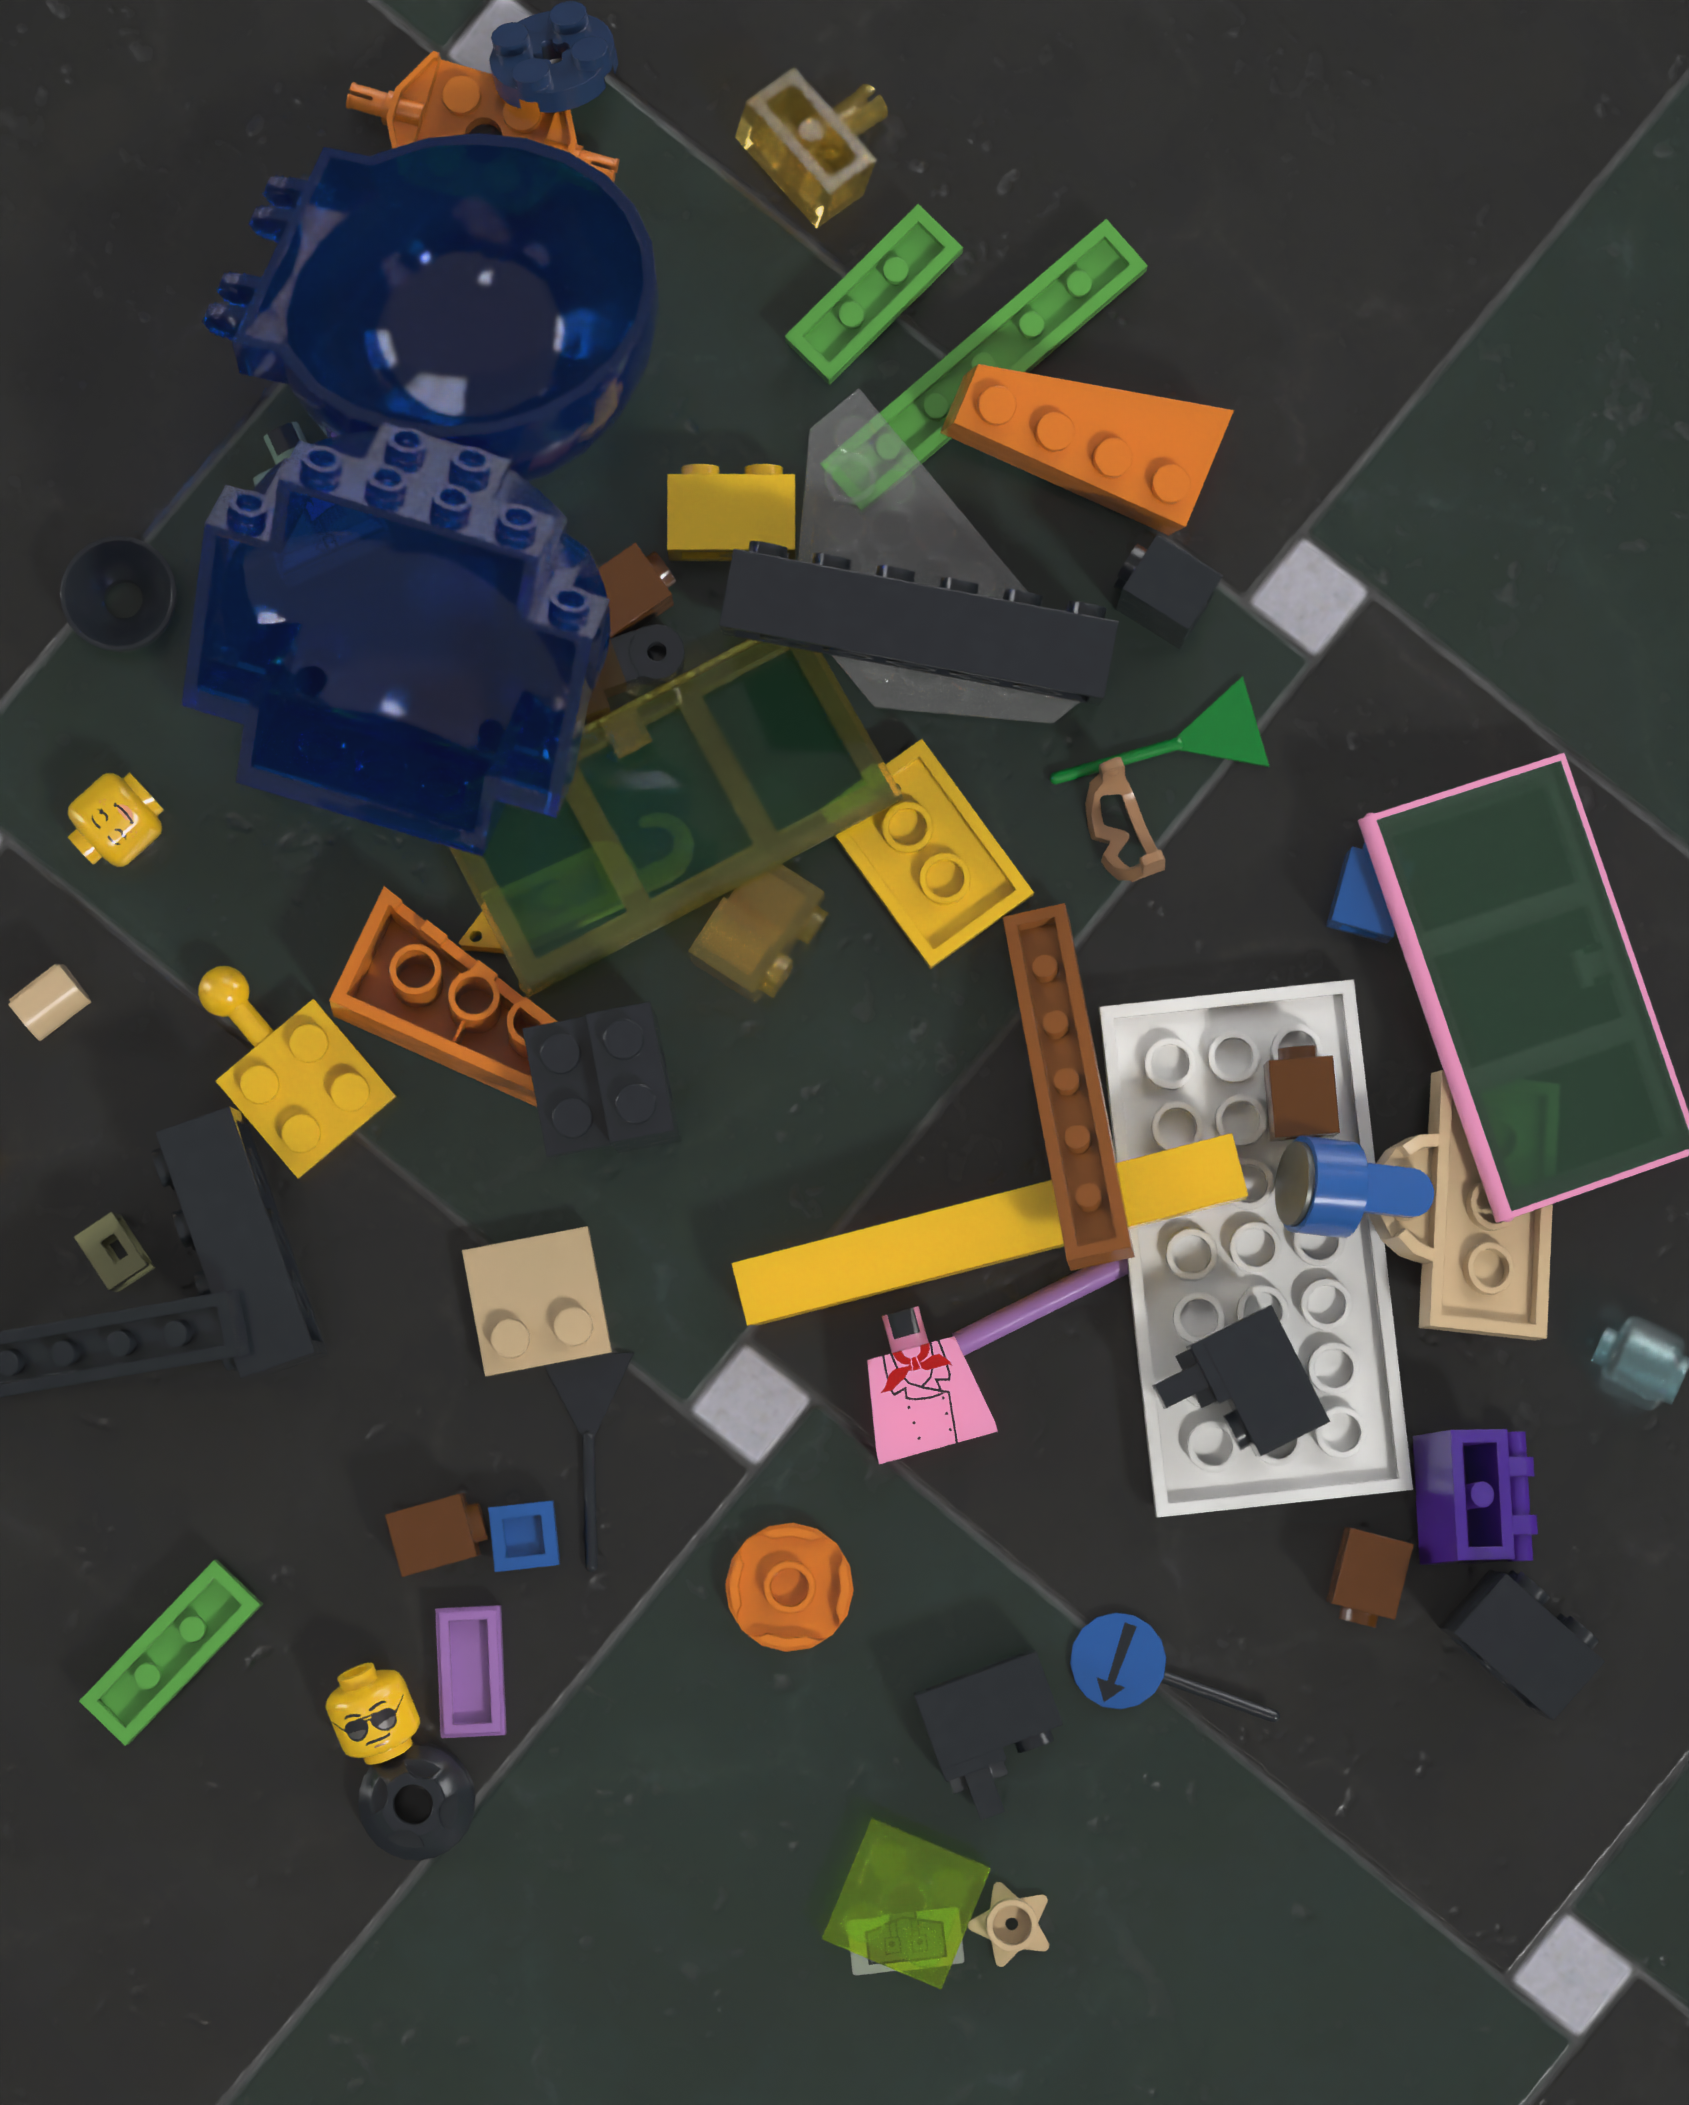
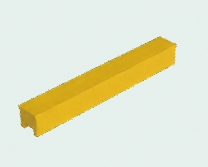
[731,1133,1249,1326]

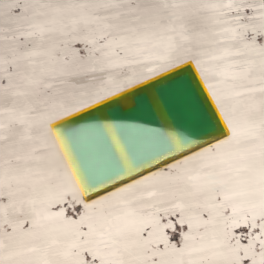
[429,640,903,998]

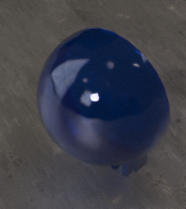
[202,133,659,494]

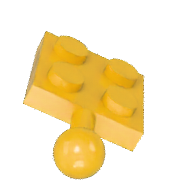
[198,966,397,1179]

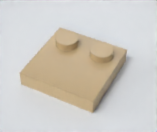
[462,1226,612,1376]

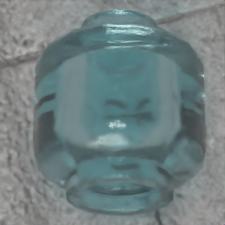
[1591,1316,1689,1411]

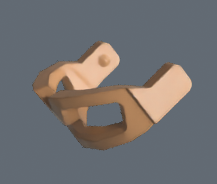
[1085,757,1165,882]

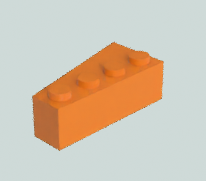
[940,364,1234,535]
[329,886,558,1107]

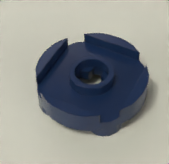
[489,1,618,113]

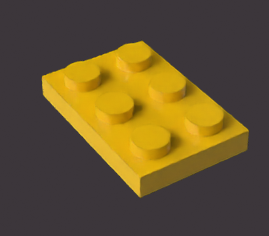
[819,739,1034,969]

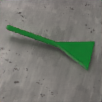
[1049,676,1269,785]

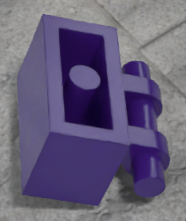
[1413,1429,1538,1565]

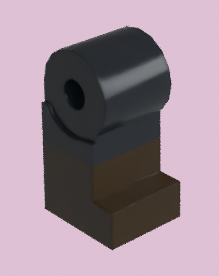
[563,624,685,724]

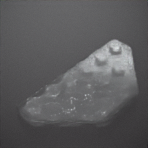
[798,388,1079,724]

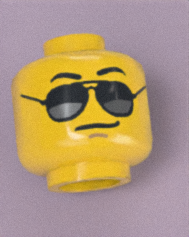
[325,1663,420,1765]

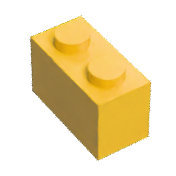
[667,464,796,561]

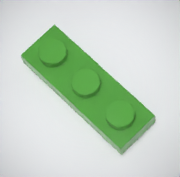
[785,204,963,385]
[79,1559,263,1746]

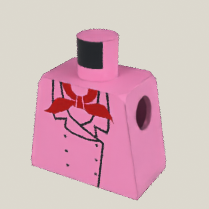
[867,1306,998,1464]

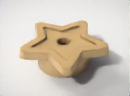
[968,1882,1049,1967]

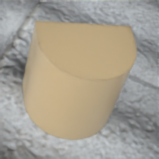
[8,964,91,1041]

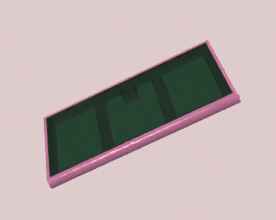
[1358,753,1689,1223]

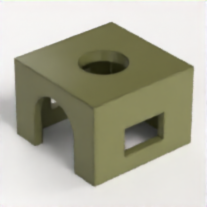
[74,1212,156,1292]

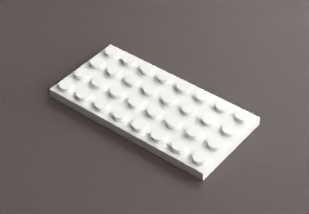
[1099,979,1413,1517]

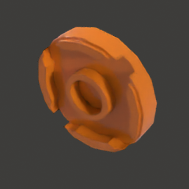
[725,1522,854,1652]

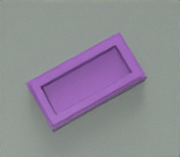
[435,1605,507,1738]

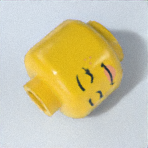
[68,772,164,867]

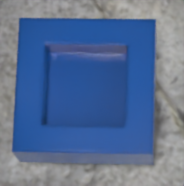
[488,1500,560,1572]

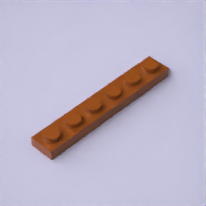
[1003,903,1135,1271]

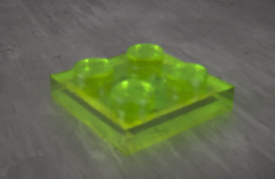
[822,1817,991,1989]

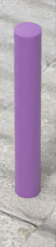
[952,1259,1128,1356]

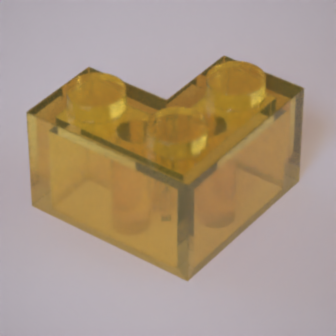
[688,850,828,1004]

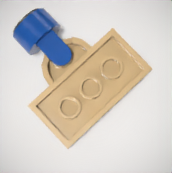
[1275,1070,1558,1341]

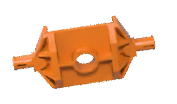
[346,51,619,216]

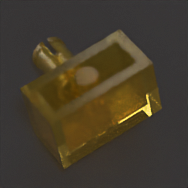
[735,68,888,228]

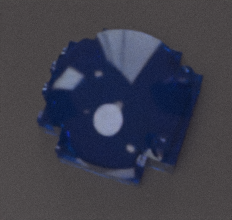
[181,422,611,857]

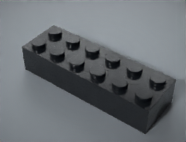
[719,541,1119,706]

